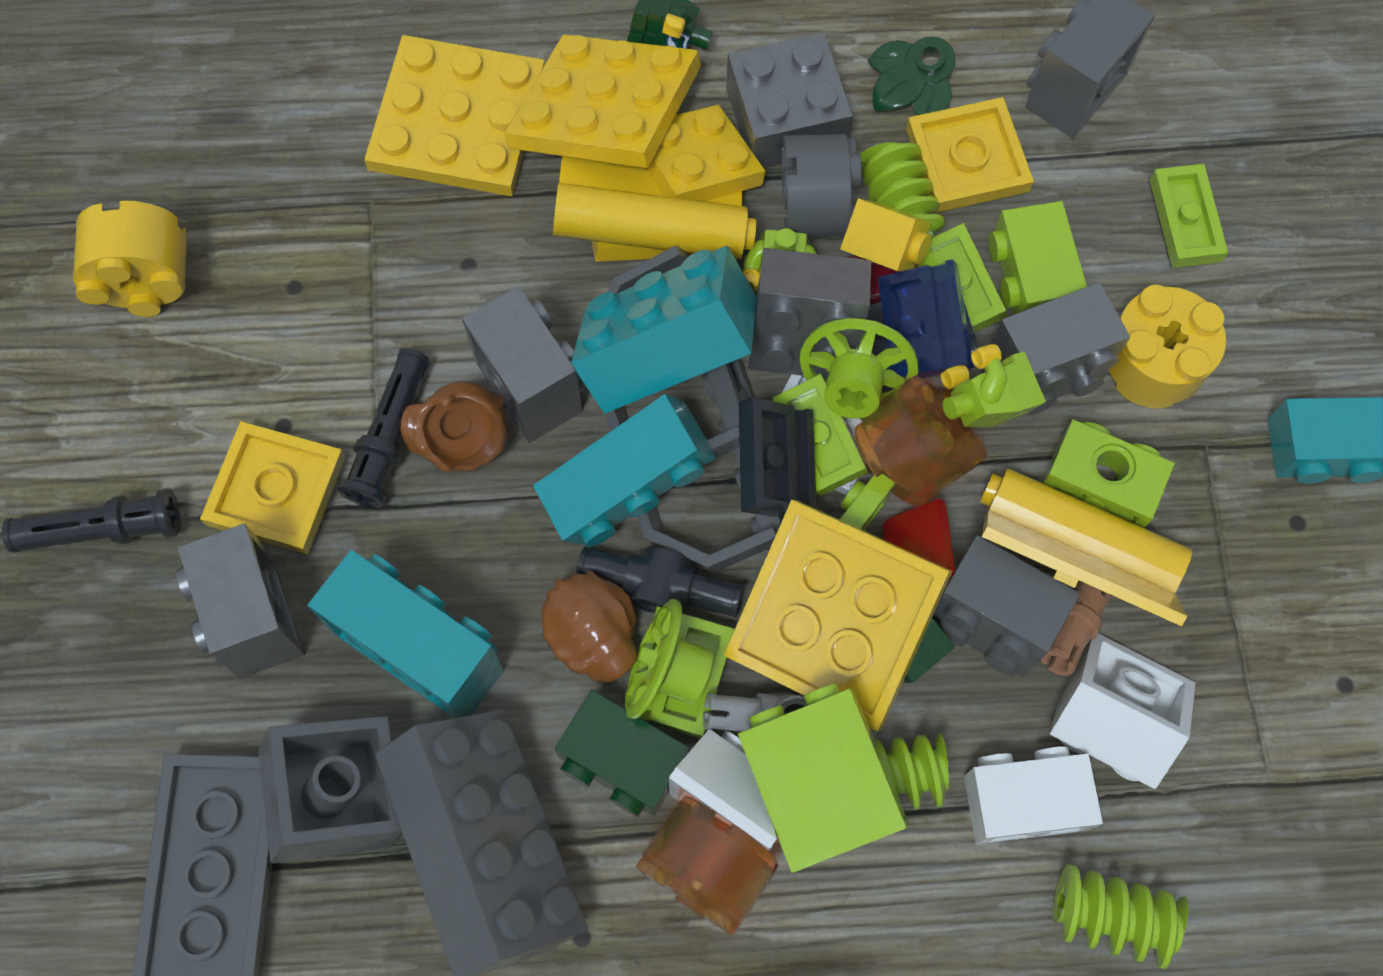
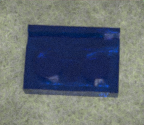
[878,259,973,380]

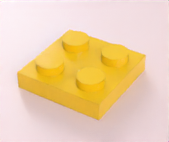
[906,97,1034,213]
[646,104,766,201]
[200,421,346,555]

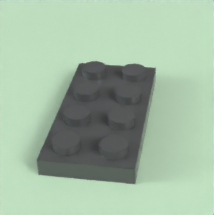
[132,754,273,976]

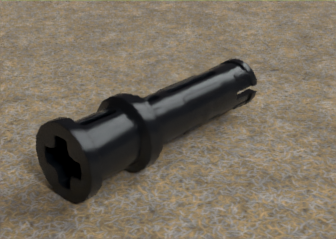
[336,348,431,508]
[2,488,181,553]

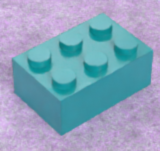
[571,245,757,414]
[307,549,504,718]

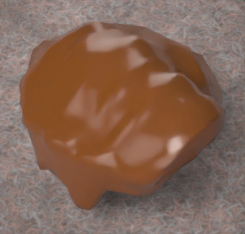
[401,380,515,473]
[541,571,637,683]

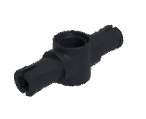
[576,546,745,618]

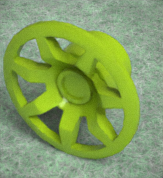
[799,318,919,419]
[625,599,713,720]

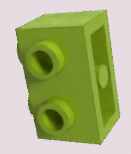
[988,201,1087,315]

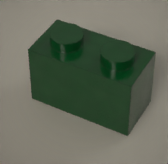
[554,689,690,817]

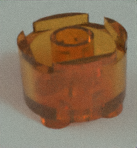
[855,376,987,506]
[635,796,779,936]

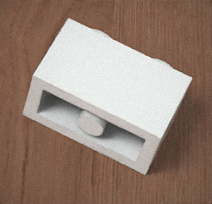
[964,747,1103,845]

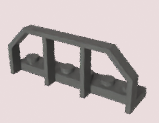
[605,246,783,571]

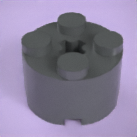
[782,133,861,240]

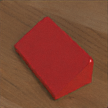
[882,499,956,582]

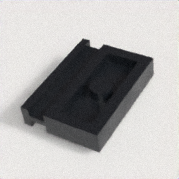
[738,397,816,518]

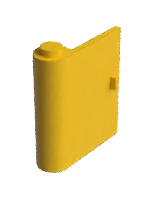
[553,156,756,259]
[979,468,1192,626]

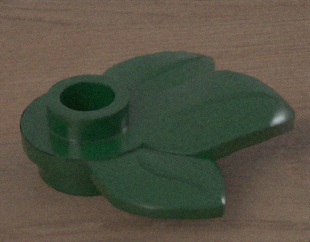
[868,37,955,116]

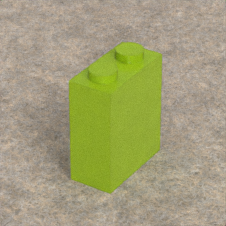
[738,683,909,873]

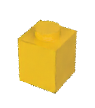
[840,198,931,272]

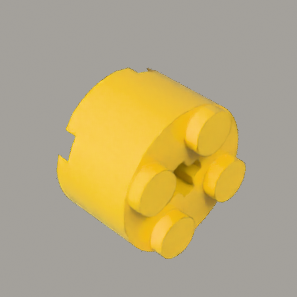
[73,201,187,317]
[1109,285,1226,409]

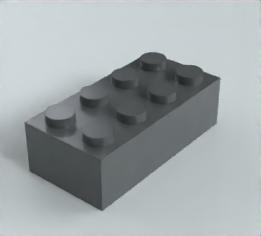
[375,709,589,976]

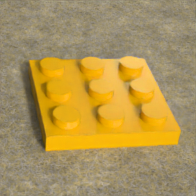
[504,34,701,168]
[364,35,545,197]
[723,499,953,732]

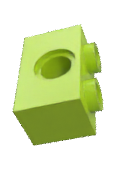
[1041,419,1175,528]

